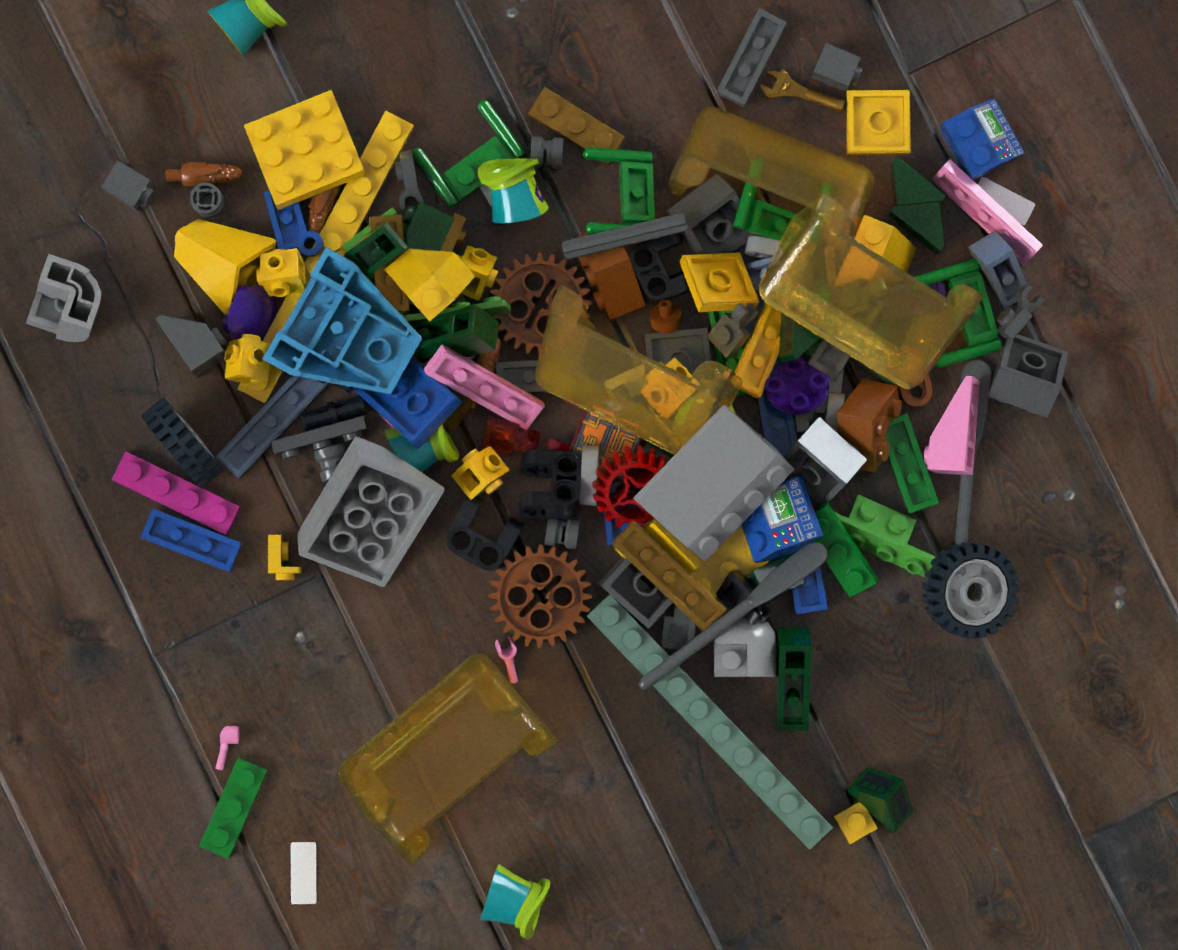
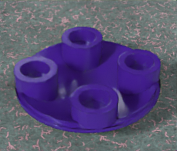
[222,285,277,341]
[765,357,829,415]

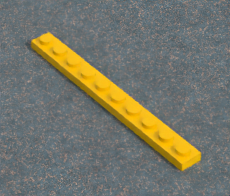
[237,111,414,404]

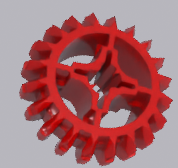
[592,445,667,528]

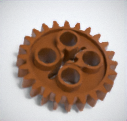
[490,252,592,356]
[488,544,592,648]

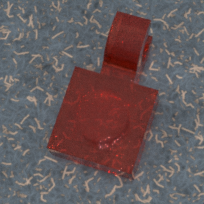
[481,416,541,456]

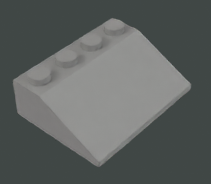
[634,405,795,561]
[297,436,445,587]

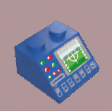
[939,98,1025,181]
[741,476,823,563]

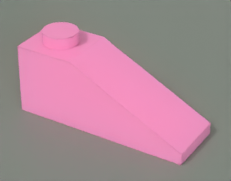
[924,376,980,475]

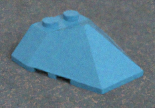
[262,247,422,394]

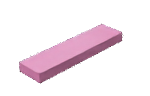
[931,159,1043,266]
[424,344,545,431]

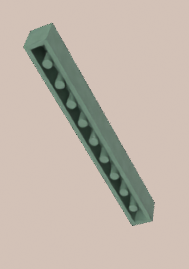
[587,594,833,850]

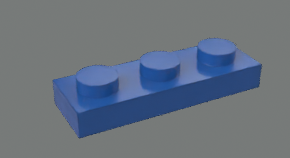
[140,508,242,573]

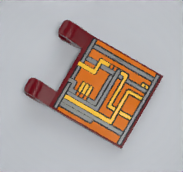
[546,391,648,480]

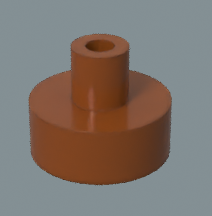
[650,300,682,333]

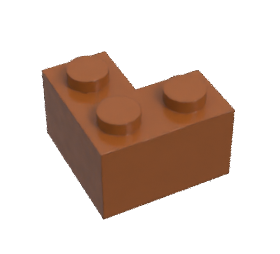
[577,233,645,320]
[837,378,902,473]

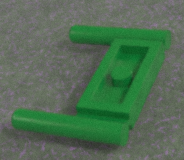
[412,100,526,209]
[583,147,655,235]
[733,160,832,255]
[912,259,1002,368]

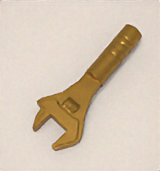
[760,68,845,112]

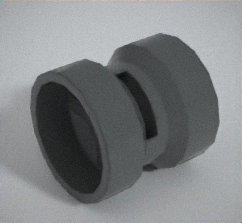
[530,136,564,169]
[190,182,225,218]
[313,444,346,483]
[544,518,580,550]

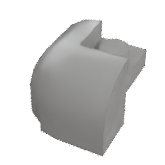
[26,254,102,342]
[713,613,778,677]

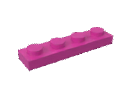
[112,451,241,536]

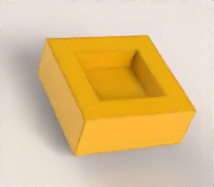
[833,802,878,844]

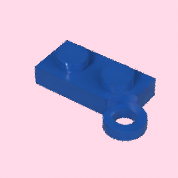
[263,191,323,257]

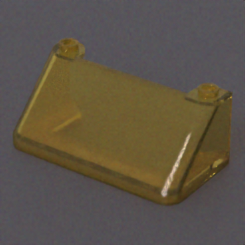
[667,107,874,261]
[759,193,983,389]
[535,285,743,455]
[338,653,559,865]

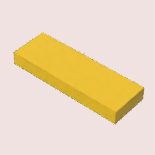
[729,298,792,398]

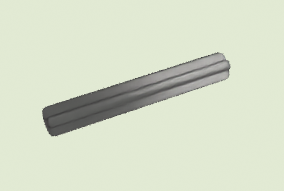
[562,213,687,260]

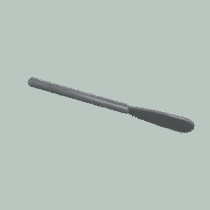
[955,359,992,545]
[639,542,827,690]

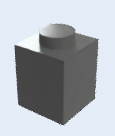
[811,43,863,92]
[101,161,155,211]

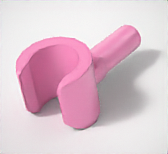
[495,636,518,683]
[215,726,239,770]

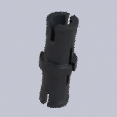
[300,395,367,432]

